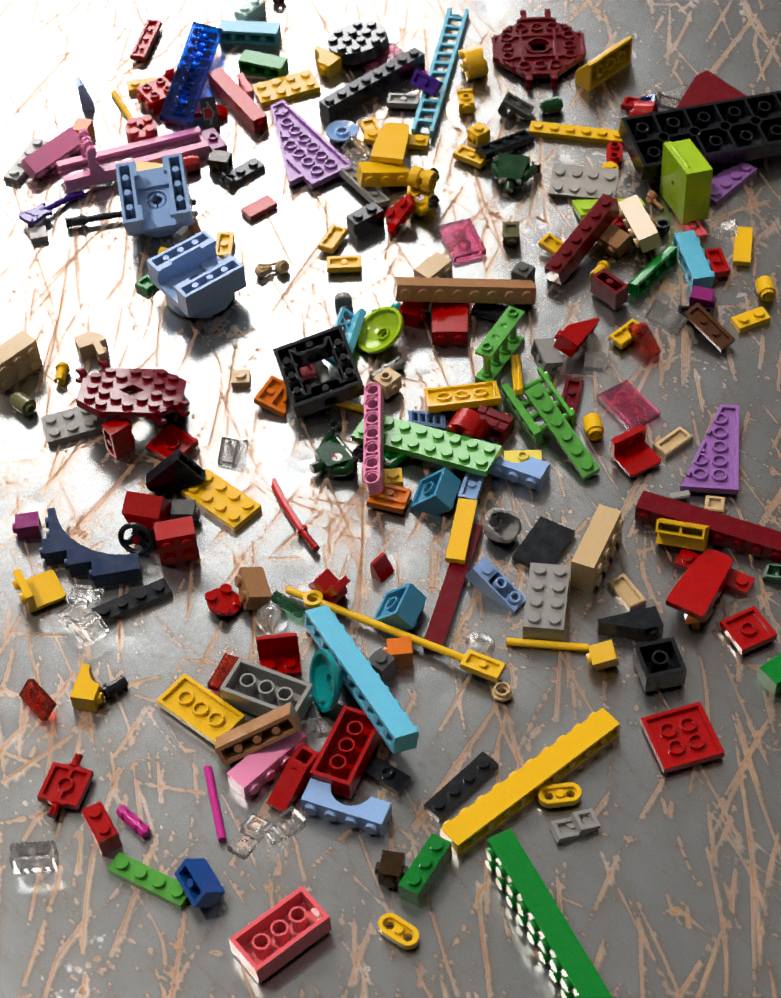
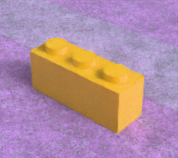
[356,161,410,187]

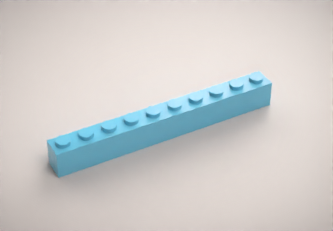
[304,605,419,754]

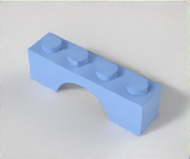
[482,440,550,491]
[301,778,392,836]

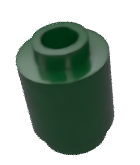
[539,96,563,115]

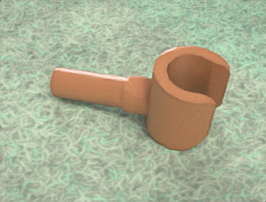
[646,190,664,211]

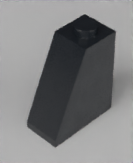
[145,449,205,496]

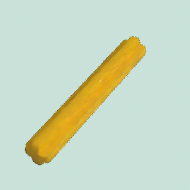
[511,354,524,396]

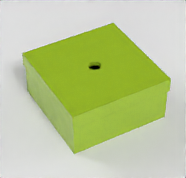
[659,139,713,224]

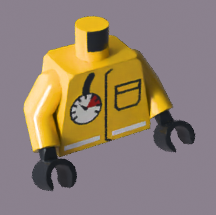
[397,168,440,216]

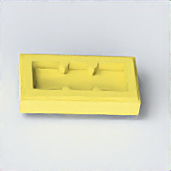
[504,450,542,463]

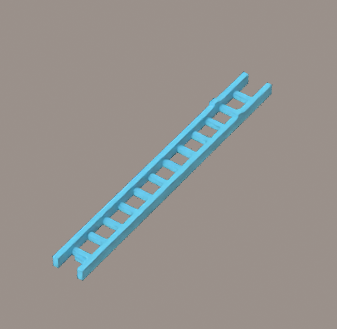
[411,8,469,137]

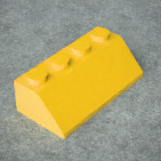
[575,36,633,91]

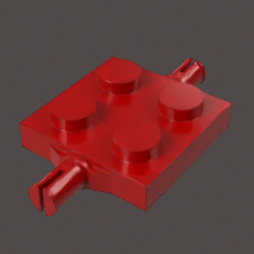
[37,753,94,818]

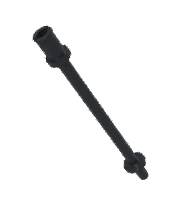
[65,199,197,228]

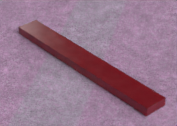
[423,524,483,649]

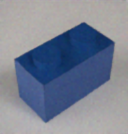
[174,858,225,908]

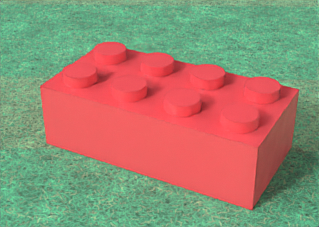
[229,886,332,984]

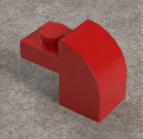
[308,568,350,604]

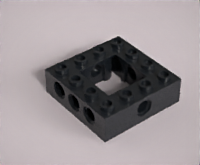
[273,325,365,418]

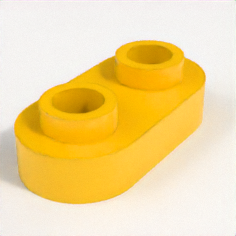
[538,782,582,808]
[378,913,420,950]

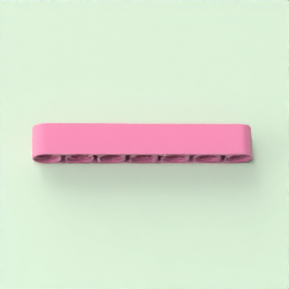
[363,382,384,495]

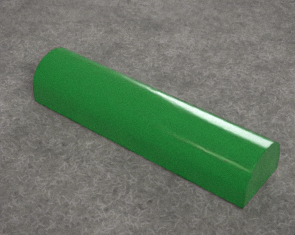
[627,245,678,299]

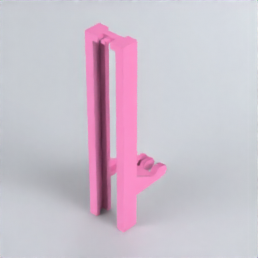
[56,126,210,191]

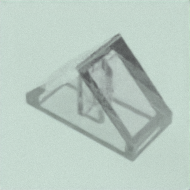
[657,84,688,110]
[217,436,248,468]

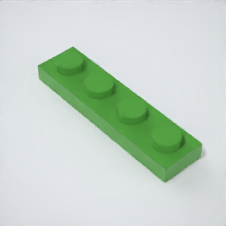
[107,852,189,910]

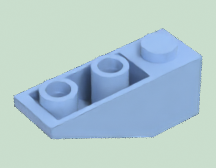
[465,556,526,612]

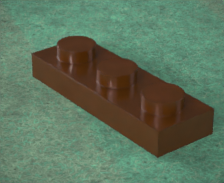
[684,303,735,352]

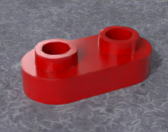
[606,141,623,167]

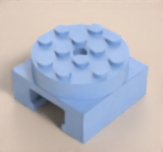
[115,153,194,237]
[147,230,246,318]

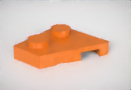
[253,375,287,418]

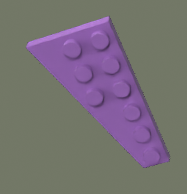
[680,404,739,495]

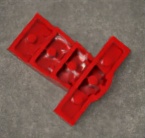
[665,548,755,621]

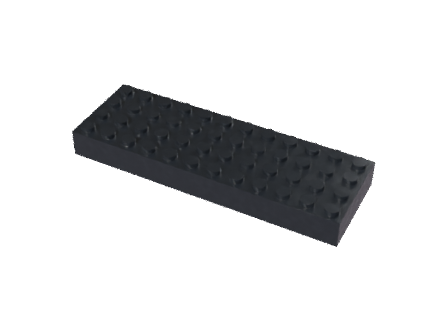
[618,90,781,180]

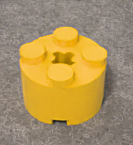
[458,44,489,81]

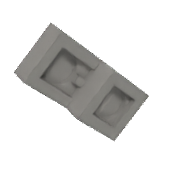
[549,808,601,844]

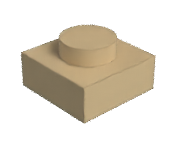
[231,369,251,388]

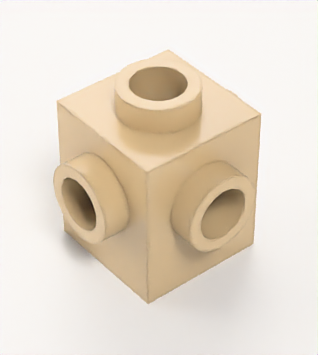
[373,367,402,400]

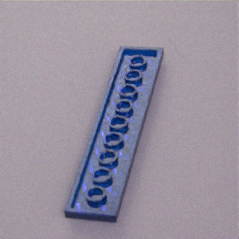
[159,21,223,128]

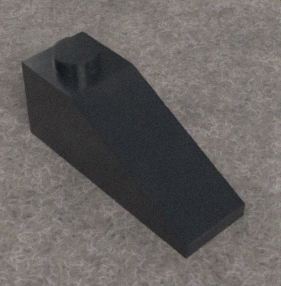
[596,606,664,641]

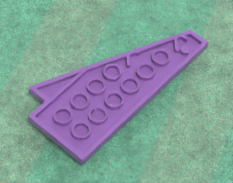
[270,100,353,189]

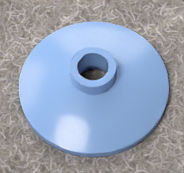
[326,120,358,142]

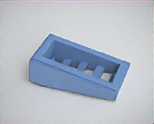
[408,410,446,430]

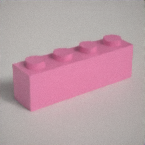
[20,126,80,180]
[226,730,308,799]

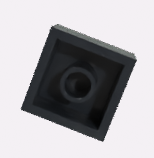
[633,637,687,693]

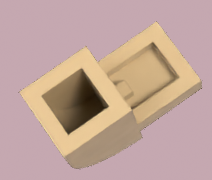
[74,332,109,367]

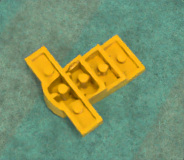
[363,122,429,165]

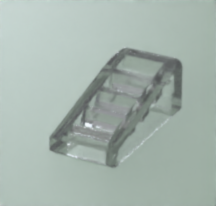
[258,805,307,846]

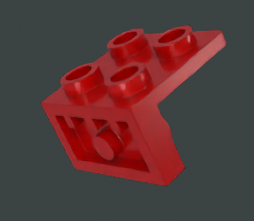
[256,632,302,677]

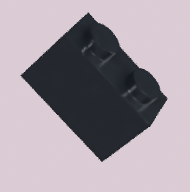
[346,201,384,239]

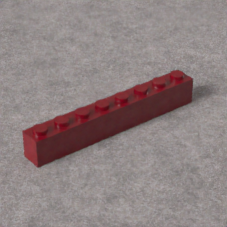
[635,490,781,564]

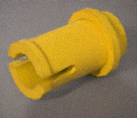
[589,260,610,277]
[54,362,70,385]

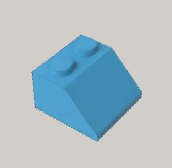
[410,467,461,515]
[373,583,427,631]

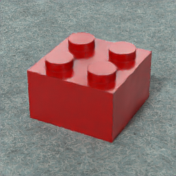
[153,516,200,565]

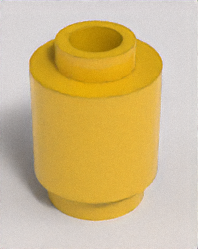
[755,276,776,302]
[582,413,604,441]

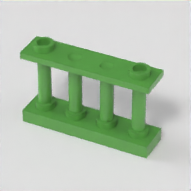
[474,306,525,383]
[501,366,577,446]

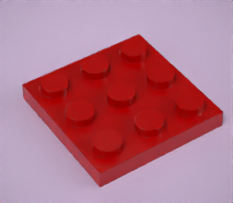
[640,701,725,774]

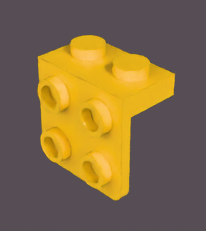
[12,568,66,613]

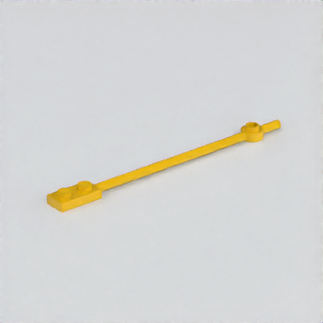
[286,586,506,683]

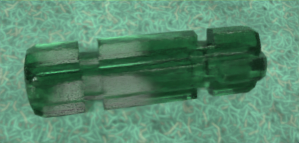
[271,591,305,618]

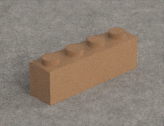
[214,702,301,766]

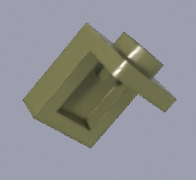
[502,221,520,245]

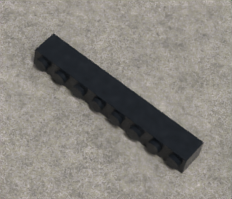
[318,47,425,123]

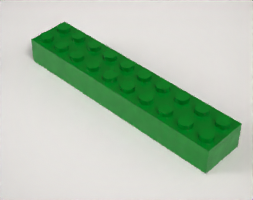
[485,828,613,998]

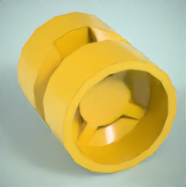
[407,166,438,193]

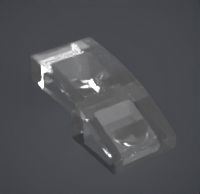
[227,813,270,860]

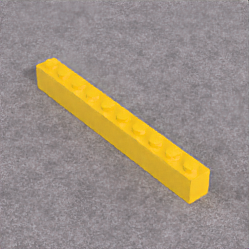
[441,707,620,857]

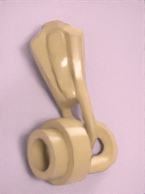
[254,259,290,278]

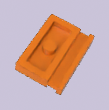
[366,483,412,514]

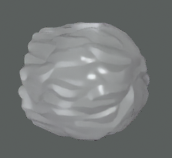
[483,507,522,544]

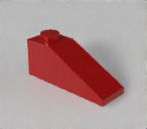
[553,317,600,358]

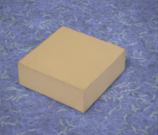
[704,495,725,514]

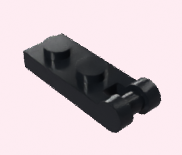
[219,157,265,189]

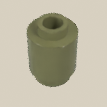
[10,392,36,416]

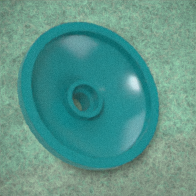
[309,649,343,712]

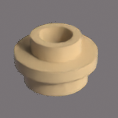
[492,682,513,702]

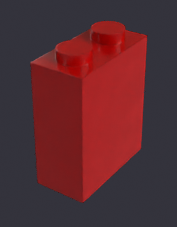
[432,302,468,345]

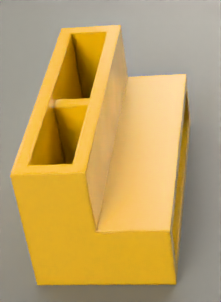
[655,518,710,551]

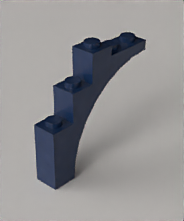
[39,508,143,588]

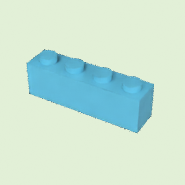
[217,19,282,46]
[673,230,715,292]

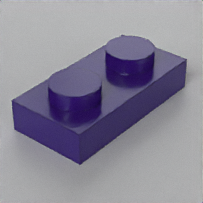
[410,69,443,97]

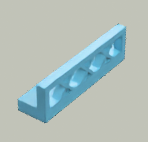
[325,306,367,368]

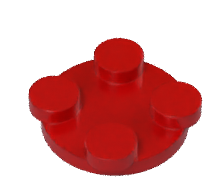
[204,583,243,617]

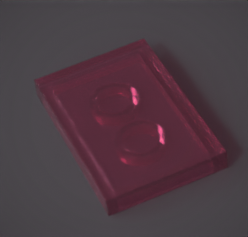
[438,218,486,262]
[597,380,661,431]

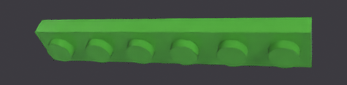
[524,382,600,480]

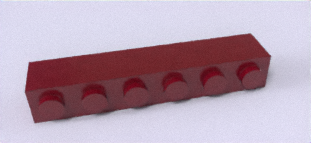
[544,193,620,286]

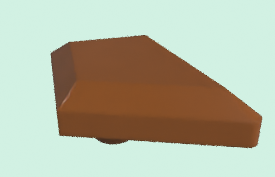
[684,608,713,629]

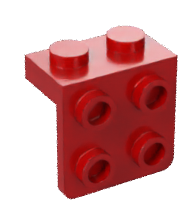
[610,424,661,477]

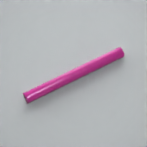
[203,765,227,842]

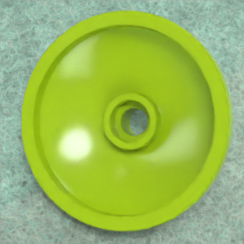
[357,306,404,354]

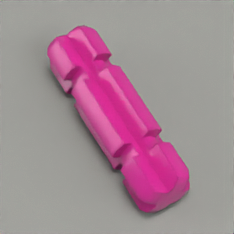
[116,805,151,838]

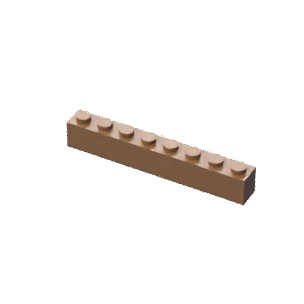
[393,277,537,305]

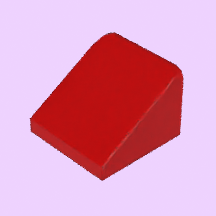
[370,552,394,583]

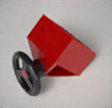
[118,491,172,556]

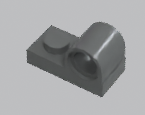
[498,91,535,121]

